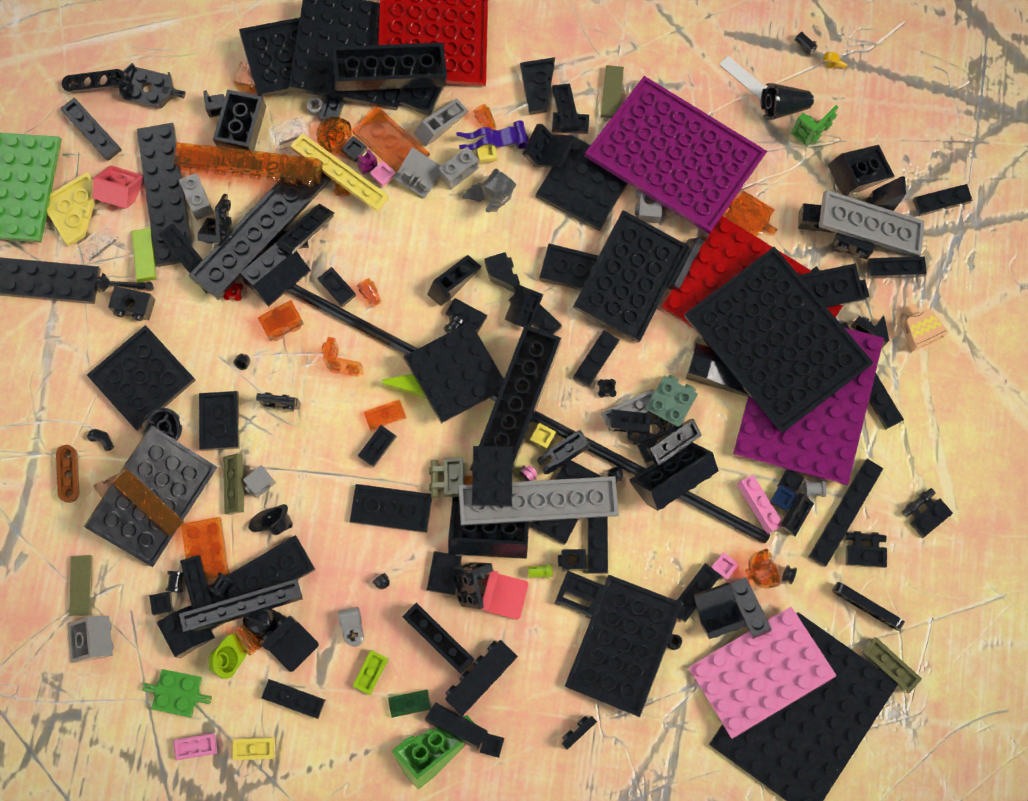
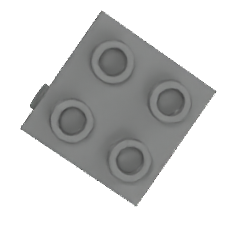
[393,147,441,198]

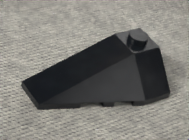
[686,343,748,397]

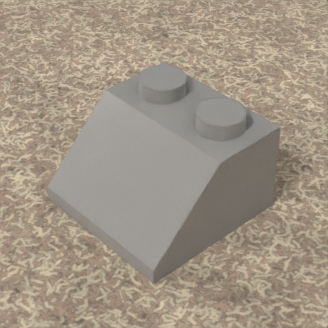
[68,616,114,663]

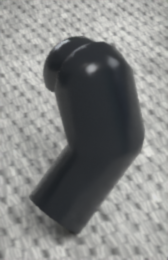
[87,429,114,451]

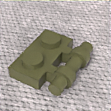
[429,457,464,498]

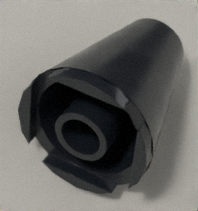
[761,83,814,120]

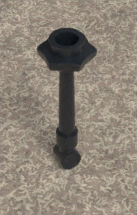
[97,273,154,292]

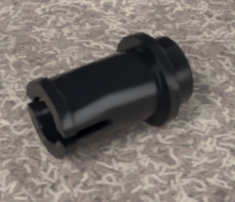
[794,31,818,54]
[667,634,682,650]

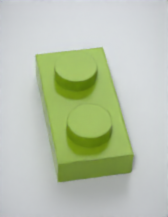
[353,650,389,695]

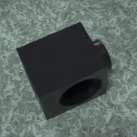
[558,549,586,572]

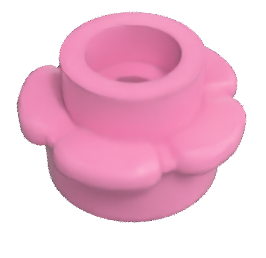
[520,465,537,481]

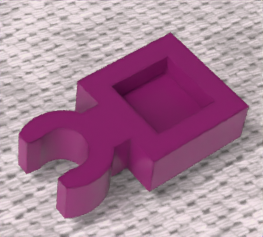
[357,149,378,175]

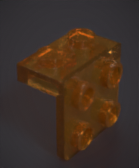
[321,337,364,377]

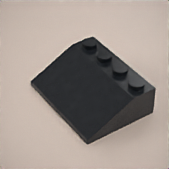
[448,497,529,559]

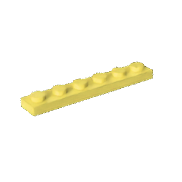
[290,133,389,212]

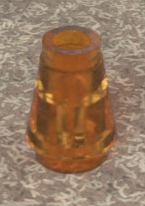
[473,104,497,130]
[357,278,382,307]
[234,625,262,656]

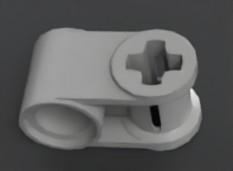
[338,606,364,647]

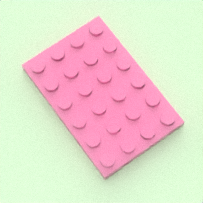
[688,607,837,739]

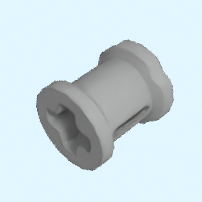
[803,480,827,498]

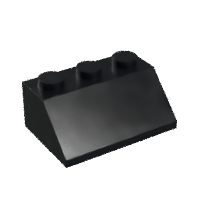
[240,242,311,307]

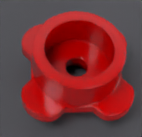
[223,283,244,301]

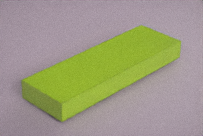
[132,228,157,282]

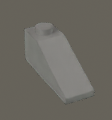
[414,98,469,146]

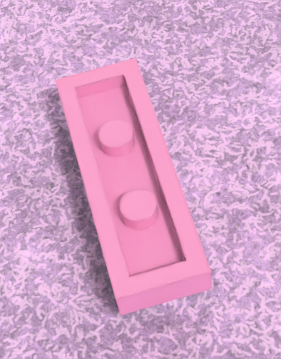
[737,475,782,534]

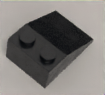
[828,145,895,196]

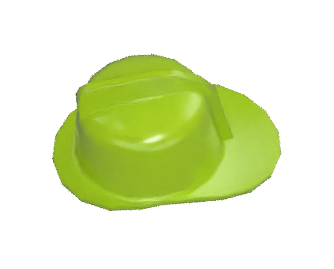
[208,633,248,679]

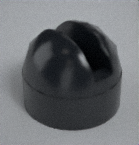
[233,353,250,370]
[607,467,623,483]
[372,572,390,590]

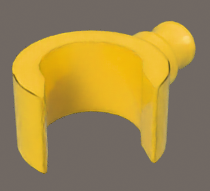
[823,52,847,69]

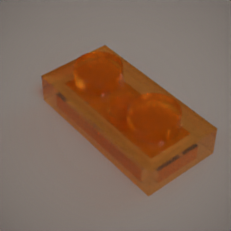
[364,399,406,431]

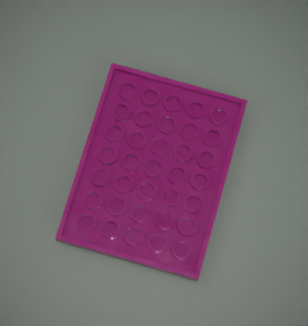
[585,76,767,234]
[733,328,884,486]

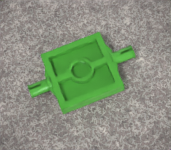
[143,669,212,718]

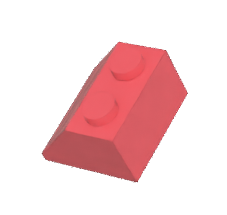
[92,165,144,209]

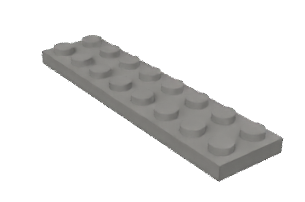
[458,476,619,526]

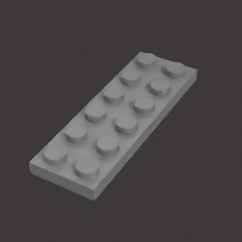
[819,190,925,257]

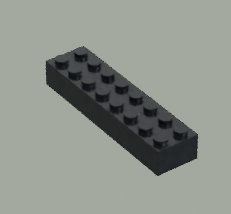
[470,324,562,473]

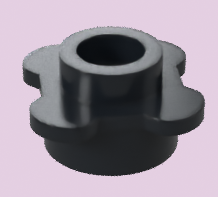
[597,379,617,398]

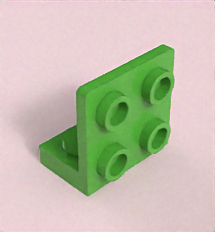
[791,105,839,147]

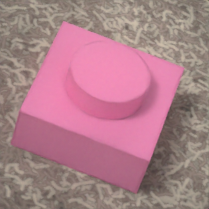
[370,161,396,187]
[711,552,739,580]

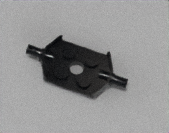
[113,63,186,108]

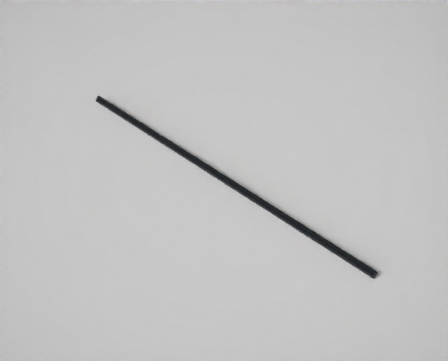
[287,284,770,543]

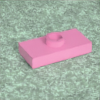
[173,733,217,761]

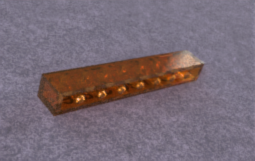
[174,142,323,186]

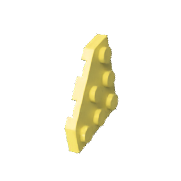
[47,172,96,246]

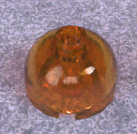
[316,116,352,155]
[745,548,780,589]

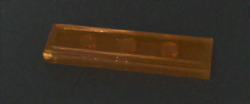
[112,468,184,536]

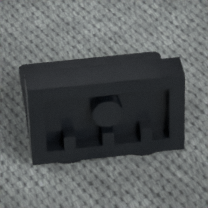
[452,562,493,609]

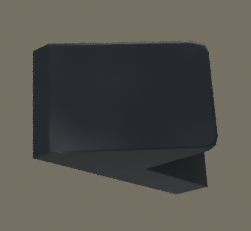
[851,315,889,348]

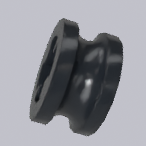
[781,565,797,584]

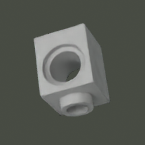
[243,465,276,497]

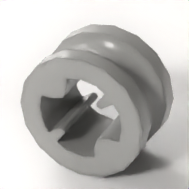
[307,97,323,116]

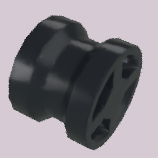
[443,315,466,333]

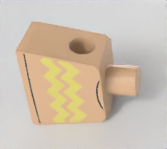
[902,304,949,352]

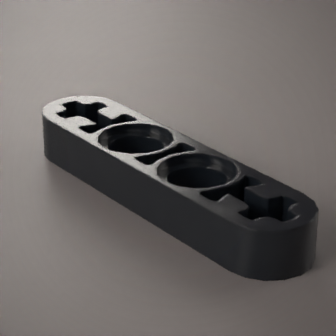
[62,69,129,93]
[832,582,905,631]

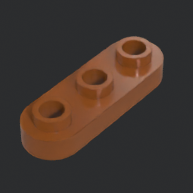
[56,445,79,503]

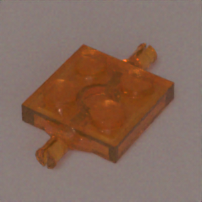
[725,190,778,237]

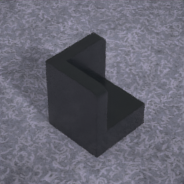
[203,90,225,118]

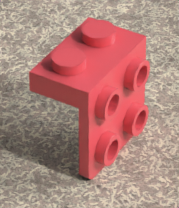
[481,570,528,620]

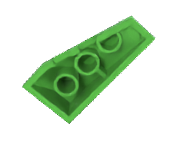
[391,715,474,790]

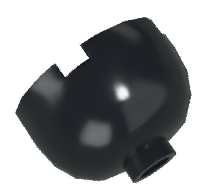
[141,408,182,441]

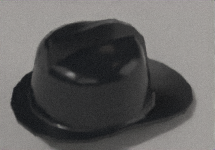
[248,504,293,535]
[243,609,284,640]

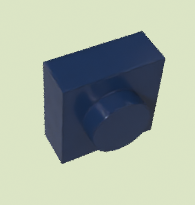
[770,484,797,512]

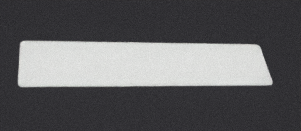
[719,56,766,99]

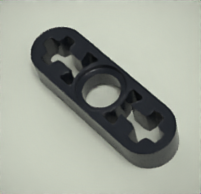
[627,417,678,445]

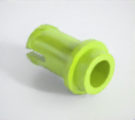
[528,563,553,579]

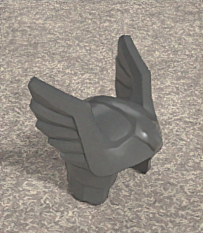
[462,168,516,213]

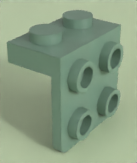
[647,374,698,426]

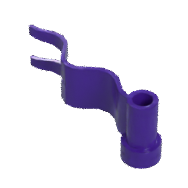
[456,120,529,150]

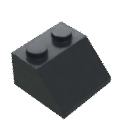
[156,605,216,659]

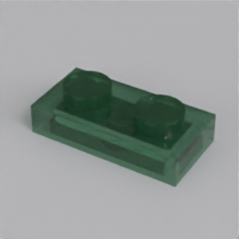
[388,689,431,718]

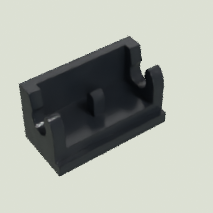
[505,284,544,327]
[609,409,651,434]

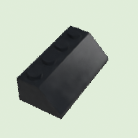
[629,442,719,511]

